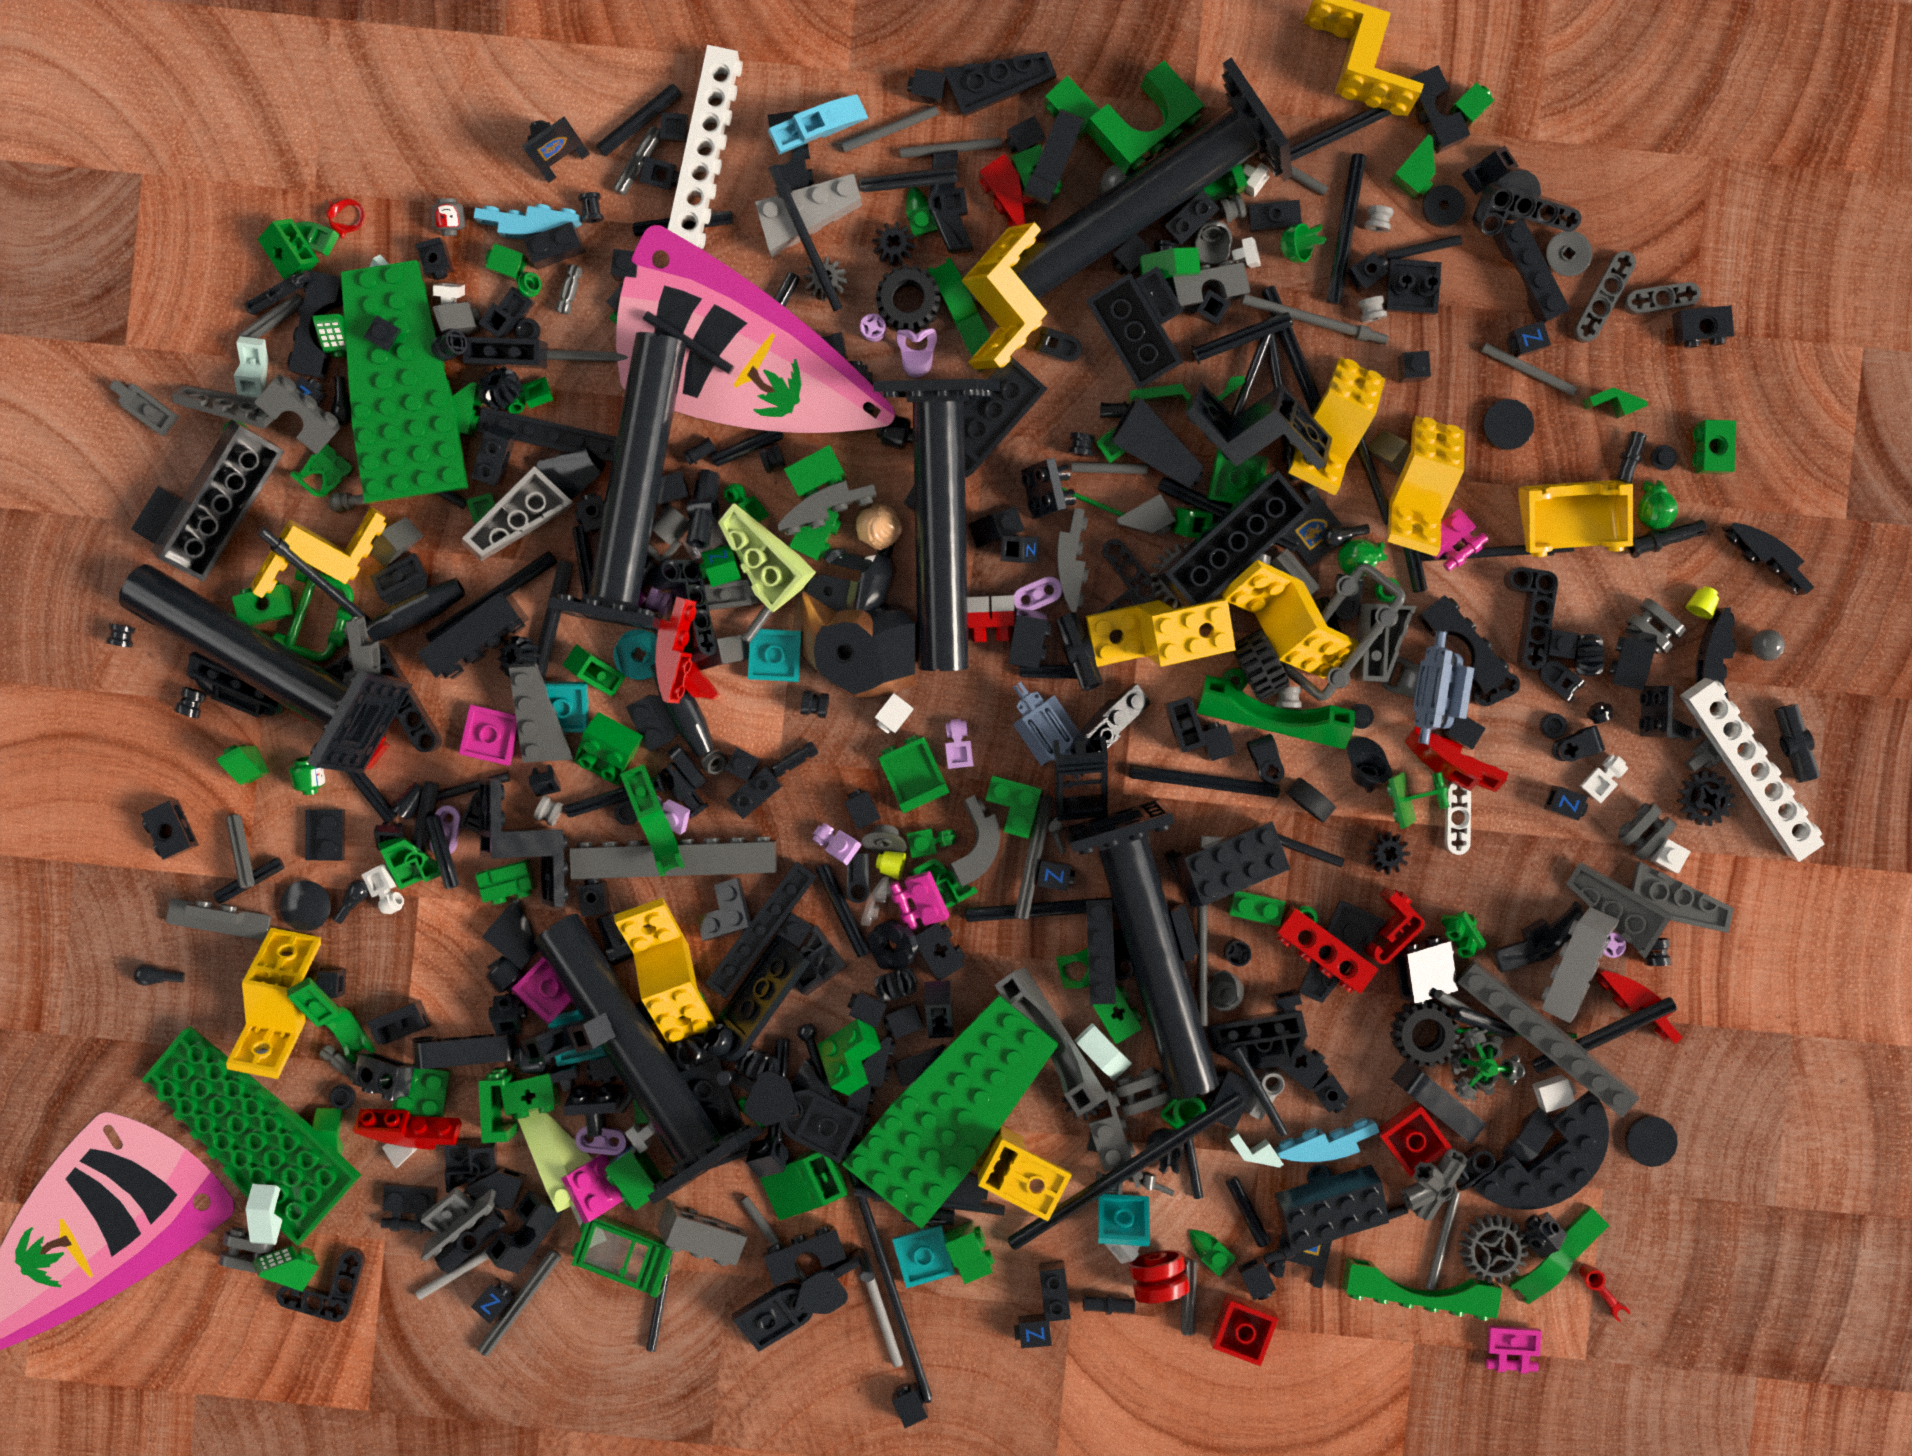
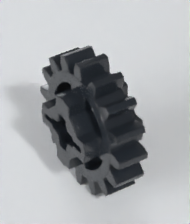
[1676,771,1735,826]

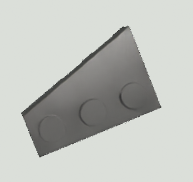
[1355,604,1417,682]
[657,1199,747,1266]

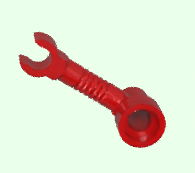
[1579,1264,1630,1322]

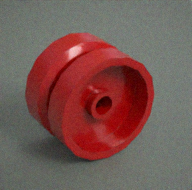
[1128,1250,1190,1304]

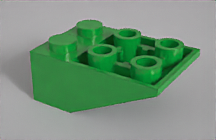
[760,1150,848,1221]

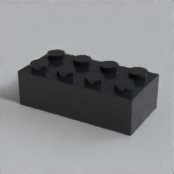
[1086,272,1183,390]
[418,592,529,680]
[1173,821,1290,907]
[1274,1165,1389,1252]

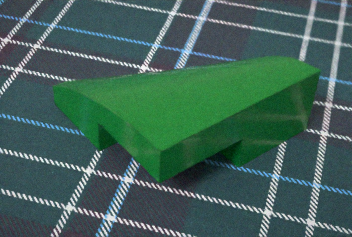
[378,838,441,890]
[908,858,978,909]

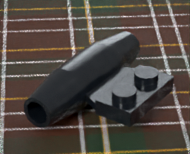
[366,553,466,641]
[625,663,715,757]

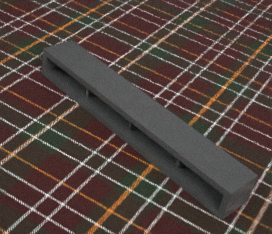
[570,836,777,879]
[1458,959,1639,1117]

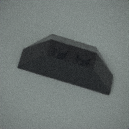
[187,652,285,718]
[1207,1009,1308,1070]

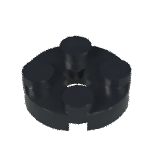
[867,919,918,971]

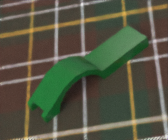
[927,257,990,371]
[1128,376,1245,404]
[620,764,685,877]
[287,977,375,1063]
[1509,1206,1610,1305]

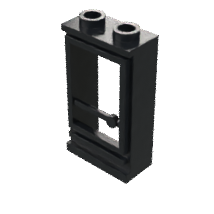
[1053,736,1108,821]

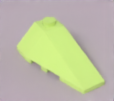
[718,504,816,612]
[518,1110,594,1213]

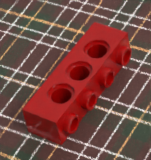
[1274,906,1379,994]

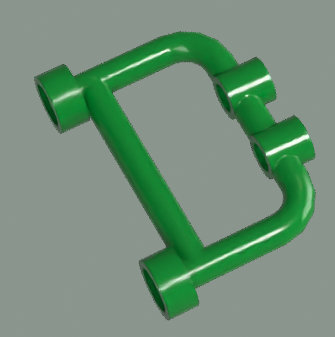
[273,563,354,662]

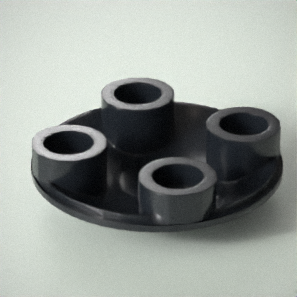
[280,881,331,931]

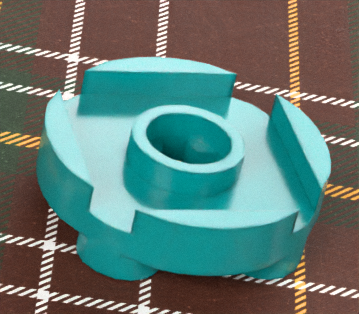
[613,629,657,680]

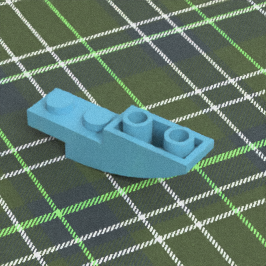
[768,94,868,155]
[474,204,582,239]
[1274,1117,1380,1162]

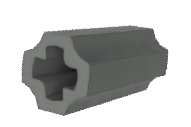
[1270,548,1320,595]

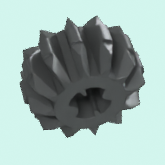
[804,257,847,302]

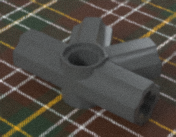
[1401,1149,1468,1221]

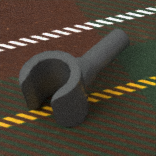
[1047,816,1065,854]
[1141,1172,1174,1196]

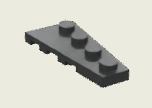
[173,385,274,429]
[509,663,575,763]
[1566,861,1673,959]
[1631,861,1734,933]

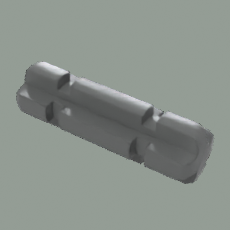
[556,264,582,315]
[319,1045,355,1082]

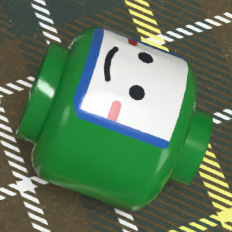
[289,756,325,795]

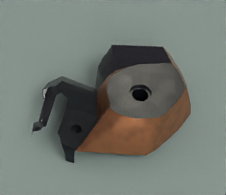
[802,548,918,698]

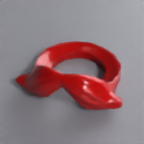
[326,198,365,239]

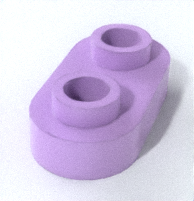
[1014,577,1062,611]
[430,805,462,854]
[575,1126,628,1155]

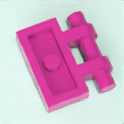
[1432,508,1488,572]
[889,871,950,931]
[1485,1325,1542,1374]

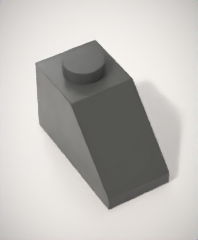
[433,302,482,337]
[1114,494,1176,536]

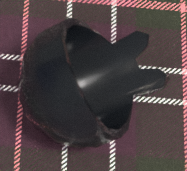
[1145,1128,1184,1175]

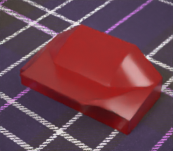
[684,662,721,701]

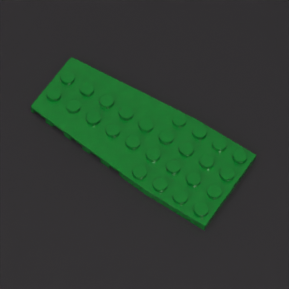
[341,260,468,504]
[842,995,1058,1229]
[142,1026,362,1246]

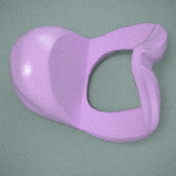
[896,328,937,378]

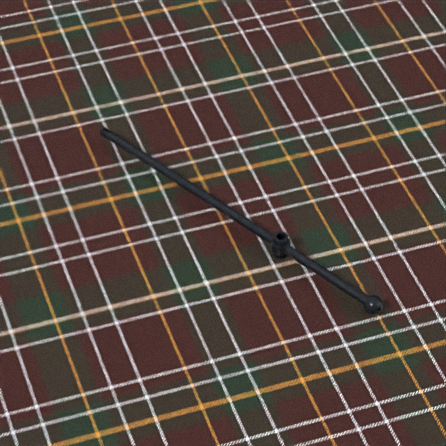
[797,1023,932,1403]

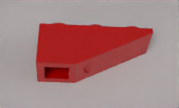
[978,154,1025,227]

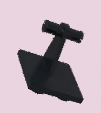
[1638,686,1702,741]

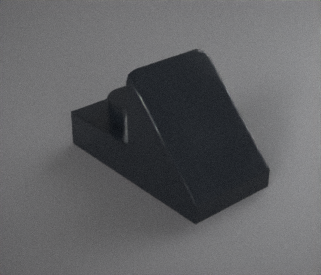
[968,506,1025,548]

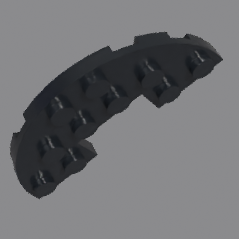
[1472,1091,1609,1210]

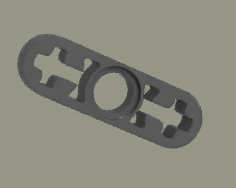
[1624,282,1701,315]

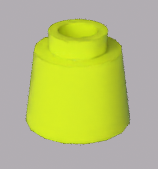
[1686,586,1719,619]
[876,851,906,880]

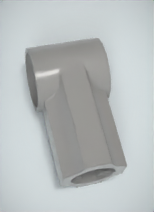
[1244,1067,1285,1120]

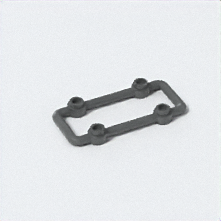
[1283,563,1406,701]

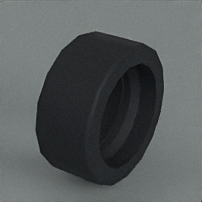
[1286,777,1336,823]

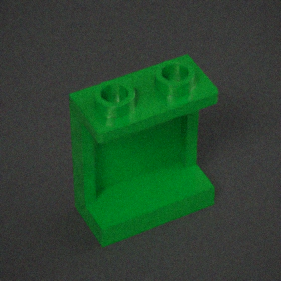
[878,734,950,814]
[478,1068,518,1143]

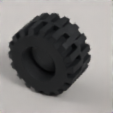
[876,264,940,333]
[1233,630,1289,701]
[1390,1000,1460,1067]

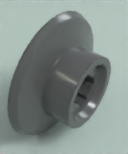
[1546,231,1592,276]
[861,825,907,854]

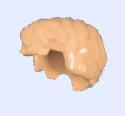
[856,503,902,550]

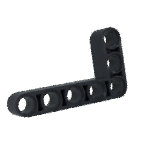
[323,643,442,752]

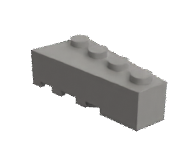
[755,174,862,258]
[462,466,572,562]
[1541,907,1619,1023]

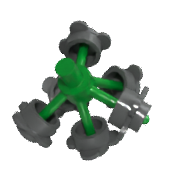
[1447,1027,1525,1101]

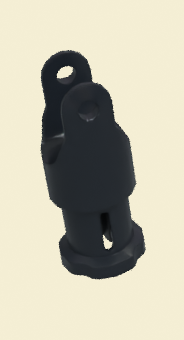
[660,762,709,819]

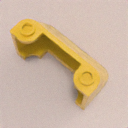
[1518,480,1633,557]

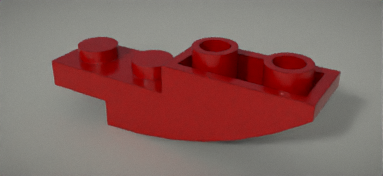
[656,597,697,704]
[1405,726,1508,793]
[1595,968,1683,1044]
[353,1108,462,1150]

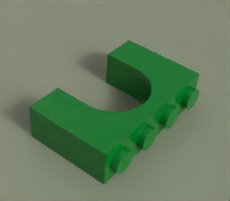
[1085,60,1205,175]

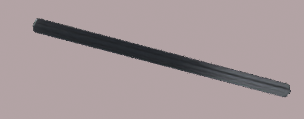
[1008,1092,1244,1250]

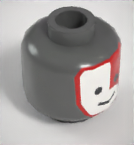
[430,198,465,236]

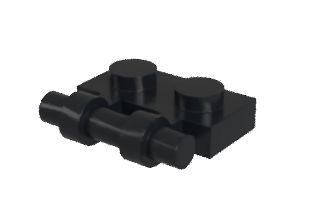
[381,1183,437,1234]

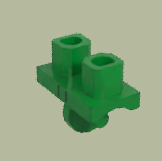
[1441,911,1486,958]

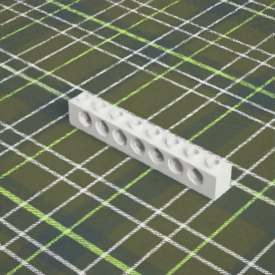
[668,45,743,249]
[1680,678,1824,862]

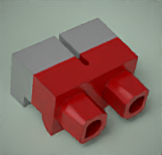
[967,595,1014,642]

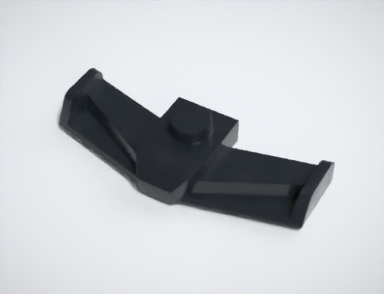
[927,150,973,254]
[1489,901,1584,973]

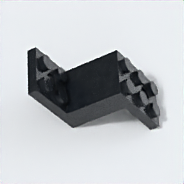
[1185,382,1332,470]
[478,778,568,907]

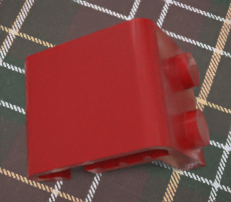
[1365,888,1425,964]

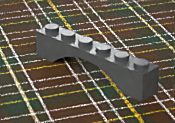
[995,967,1109,1117]

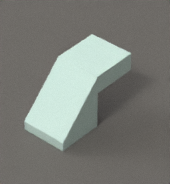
[234,336,269,398]
[1074,1023,1132,1081]
[1227,1130,1284,1168]
[246,1184,282,1245]

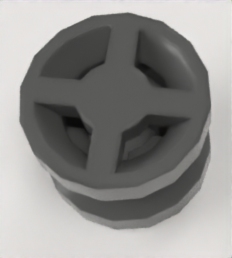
[1218,192,1246,224]

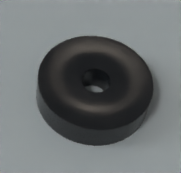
[1422,185,1465,228]

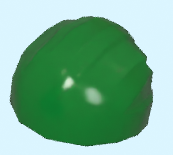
[1280,223,1327,264]
[1638,480,1678,530]
[1337,539,1387,576]

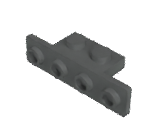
[166,898,271,940]
[1088,1086,1143,1188]
[421,1187,496,1261]

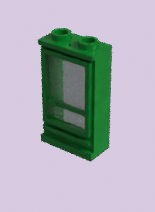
[571,1214,675,1298]

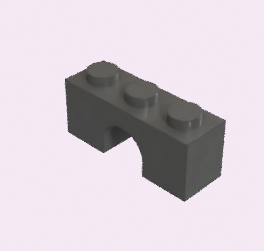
[1167,260,1250,309]
[254,374,341,454]

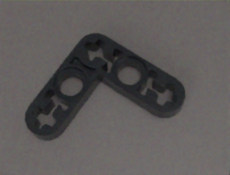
[1098,539,1157,613]
[276,1248,365,1322]

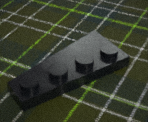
[943,51,1057,118]
[1298,899,1387,1003]

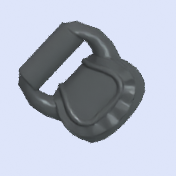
[1381,657,1420,699]

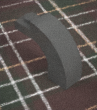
[949,795,1000,888]

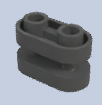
[1626,598,1686,654]
[1618,802,1677,860]
[1114,1067,1172,1116]
[218,1227,274,1273]

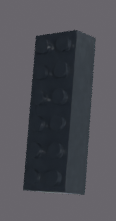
[151,420,284,582]
[1157,471,1310,607]

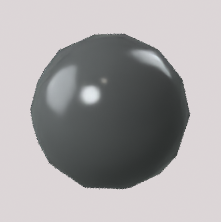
[1751,629,1785,661]

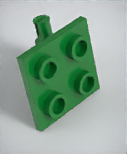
[1387,772,1450,829]

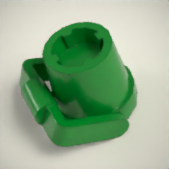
[1160,1096,1206,1139]

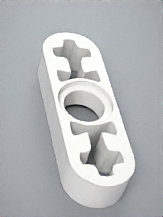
[1445,782,1471,855]

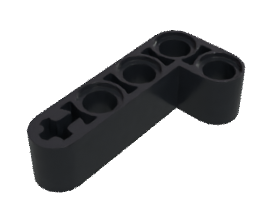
[1022,109,1084,212]
[1472,182,1582,236]
[647,560,716,663]
[1504,567,1558,670]
[412,1033,516,1069]
[1390,1059,1487,1144]

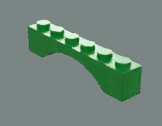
[1196,675,1355,749]
[1342,1257,1502,1321]

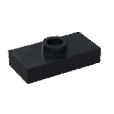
[1248,200,1302,232]

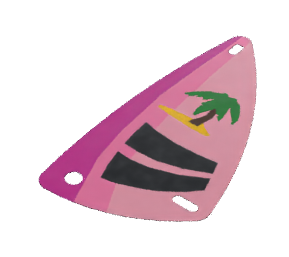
[616,225,895,433]
[0,1112,234,1350]

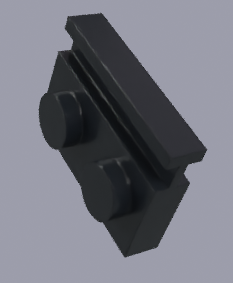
[305,809,345,861]

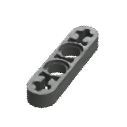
[1573,251,1636,343]

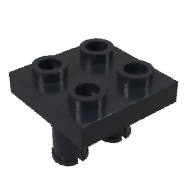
[1385,259,1442,315]
[1021,458,1076,520]
[564,1083,624,1137]

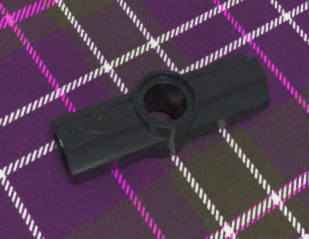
[686,469,721,549]
[1056,613,1103,691]
[1774,704,1820,783]
[434,1207,507,1274]

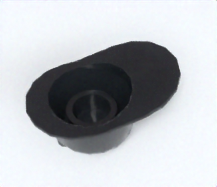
[1347,737,1393,793]

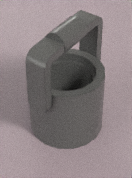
[647,503,689,563]

